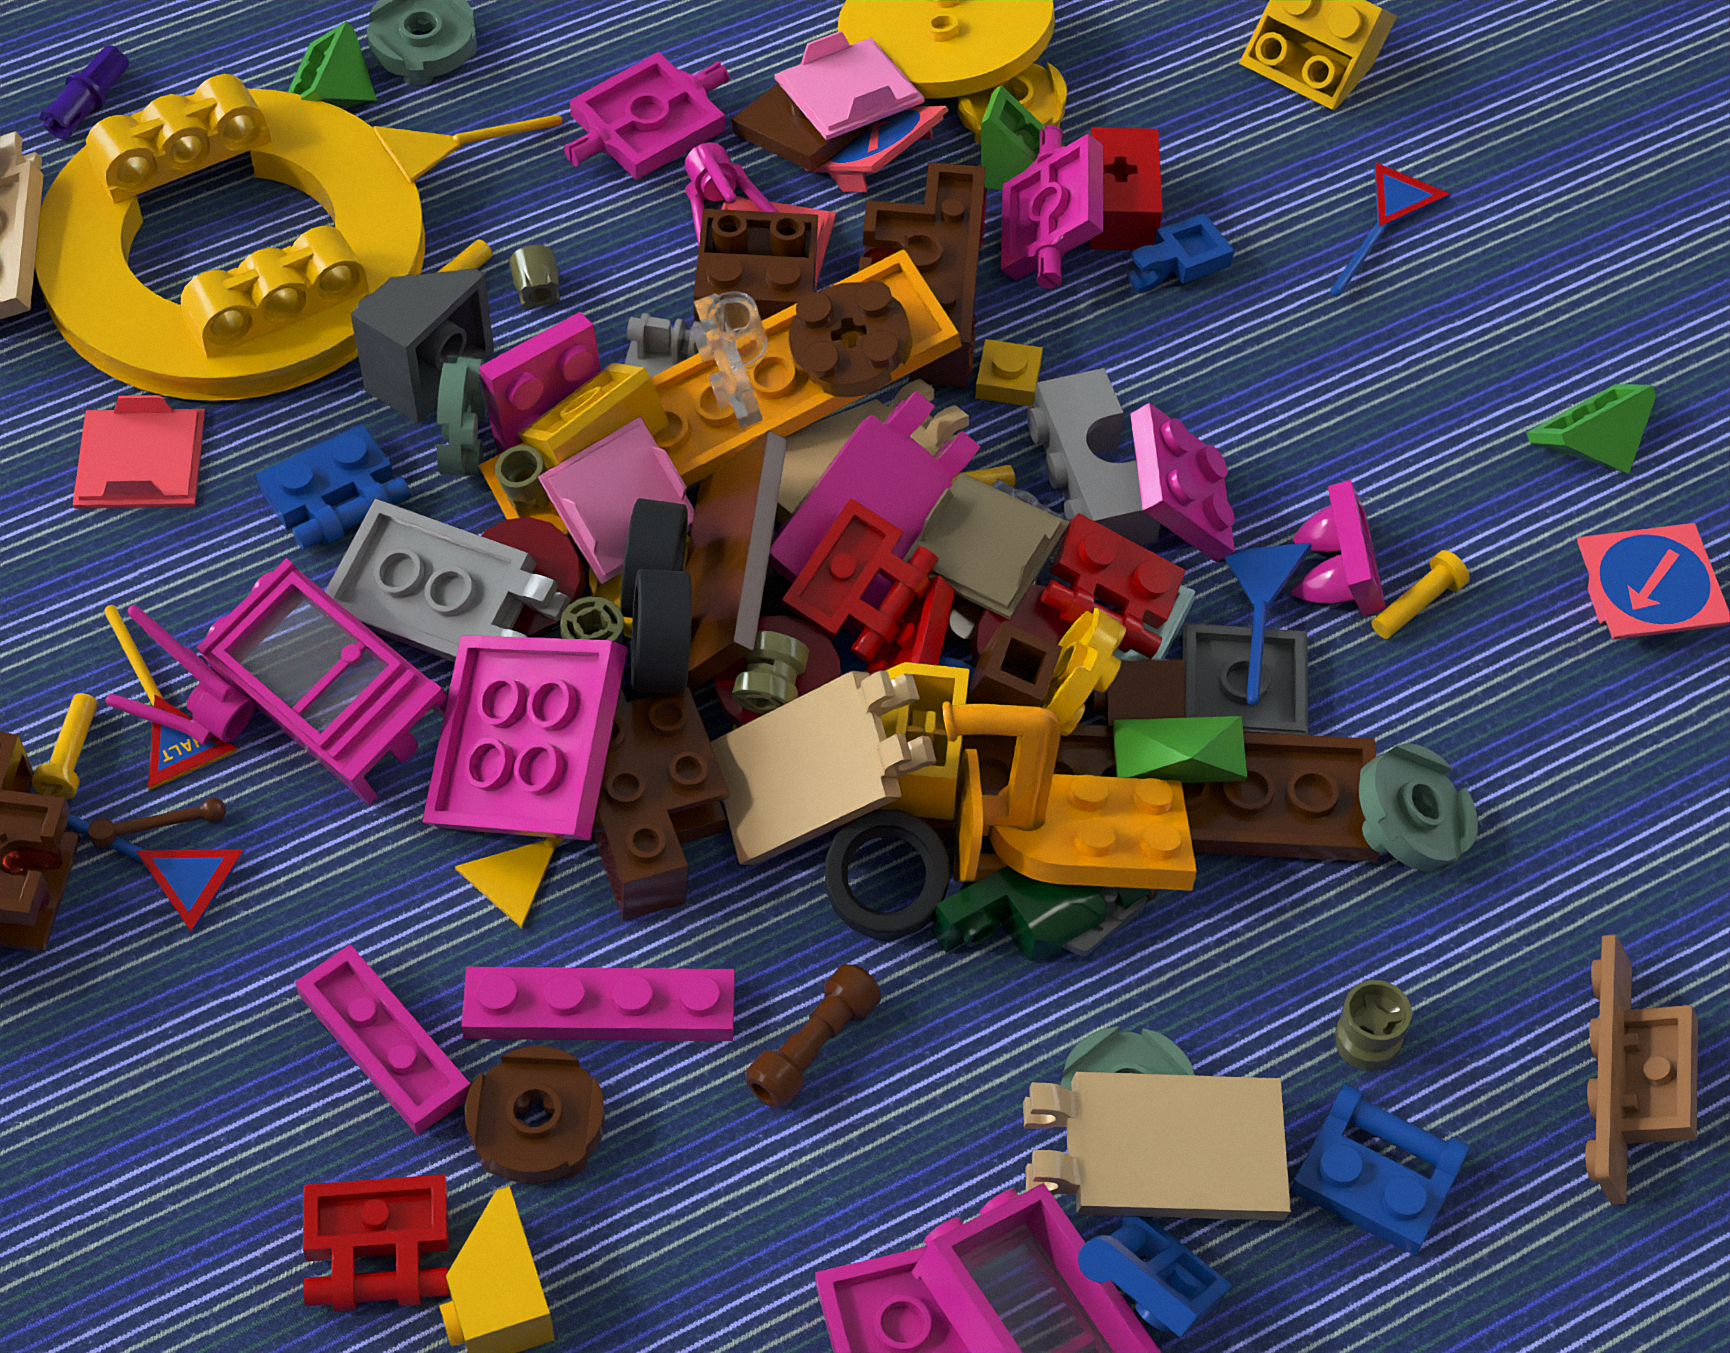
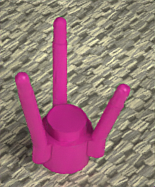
[685,142,780,246]
[106,605,256,745]

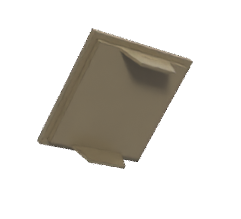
[903,472,1070,620]

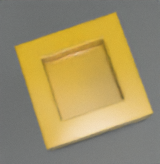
[975,339,1043,407]

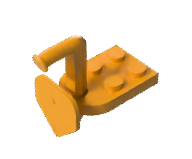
[942,701,1197,891]

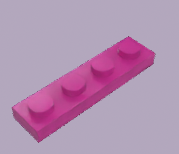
[461,967,735,1041]

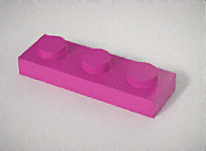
[295,944,471,1136]

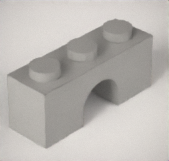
[1027,368,1160,545]

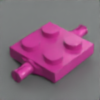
[564,52,730,180]
[1001,125,1103,289]

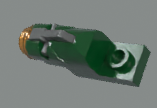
[931,865,1158,961]

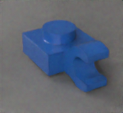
[1126,213,1234,293]

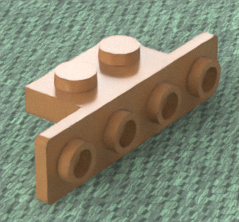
[1585,935,1698,1205]

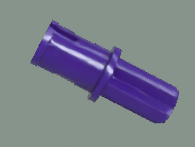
[39,45,129,140]

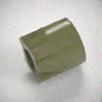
[509,245,560,309]
[495,445,550,510]

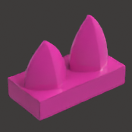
[1290,480,1386,617]

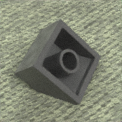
[351,268,494,424]

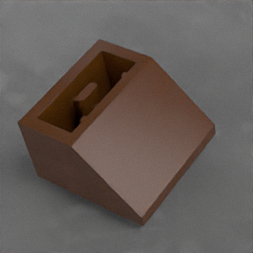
[693,209,818,334]

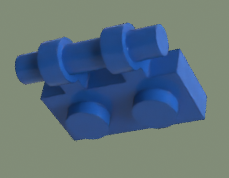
[255,424,412,550]

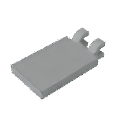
[325,499,571,662]

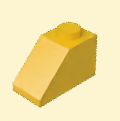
[439,1186,555,1353]

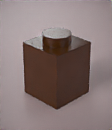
[967,621,1062,707]
[1090,659,1185,725]

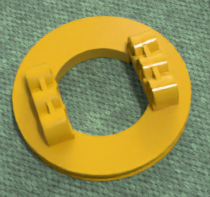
[35,74,425,401]

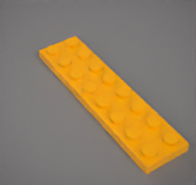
[478,249,962,545]

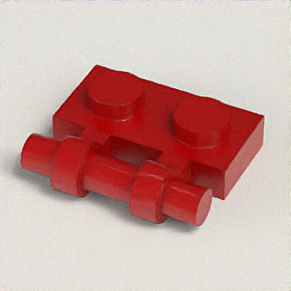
[780,498,939,663]
[1041,513,1186,659]
[303,1174,450,1312]

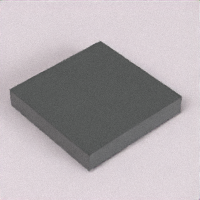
[1181,623,1308,735]

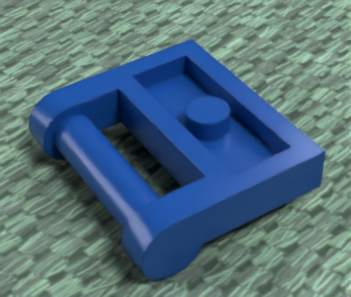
[1290,1083,1471,1256]
[1078,1216,1233,1338]

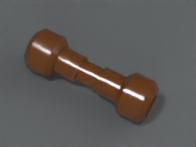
[746,964,881,1108]

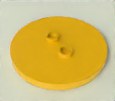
[838,0,1055,99]

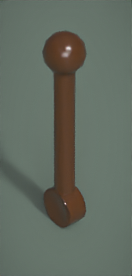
[88,798,226,847]

